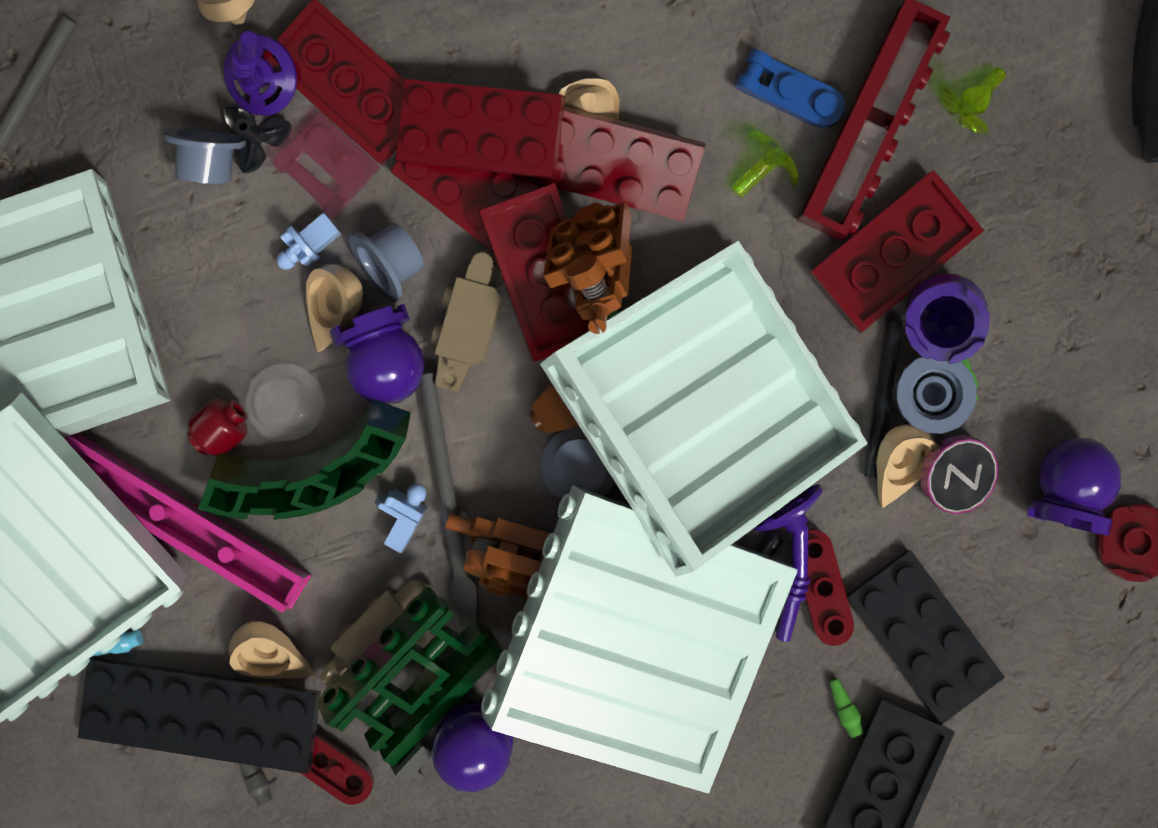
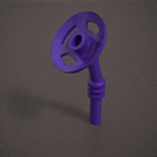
[224,31,297,116]
[753,484,823,642]

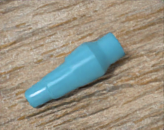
[89,630,144,658]

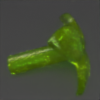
[938,67,1006,135]
[731,131,799,198]

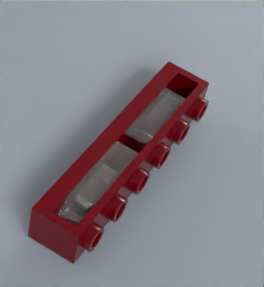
[797,0,951,241]

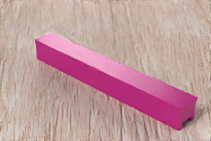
[64,433,312,613]

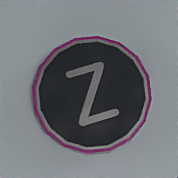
[921,435,998,514]

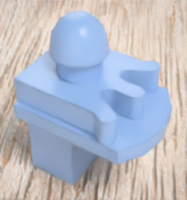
[277,213,342,270]
[375,483,428,553]

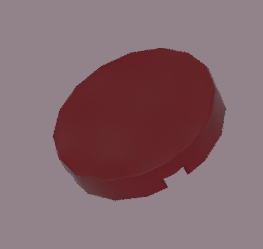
[1095,503,1158,582]

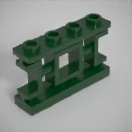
[317,587,503,767]

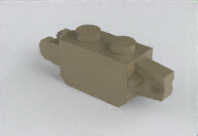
[431,251,503,392]
[319,579,438,687]

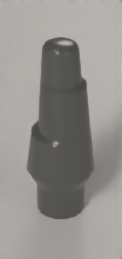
[239,763,273,807]

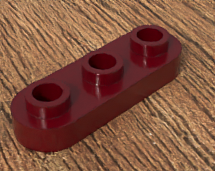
[791,529,854,646]
[300,731,374,805]

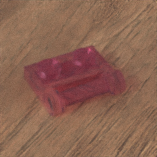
[272,113,381,219]

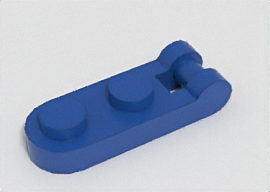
[734,49,845,129]

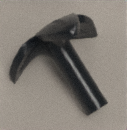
[224,107,292,174]

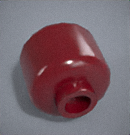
[187,398,248,456]

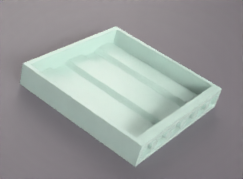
[0,169,171,438]
[540,241,868,577]
[0,392,187,723]
[481,485,798,794]

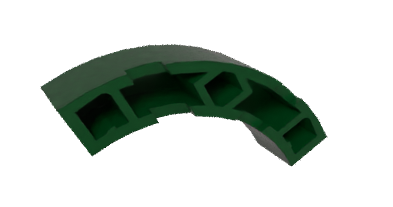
[198,398,411,520]

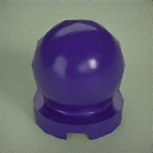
[905,274,990,364]
[329,304,425,404]
[1027,438,1121,536]
[431,701,514,792]

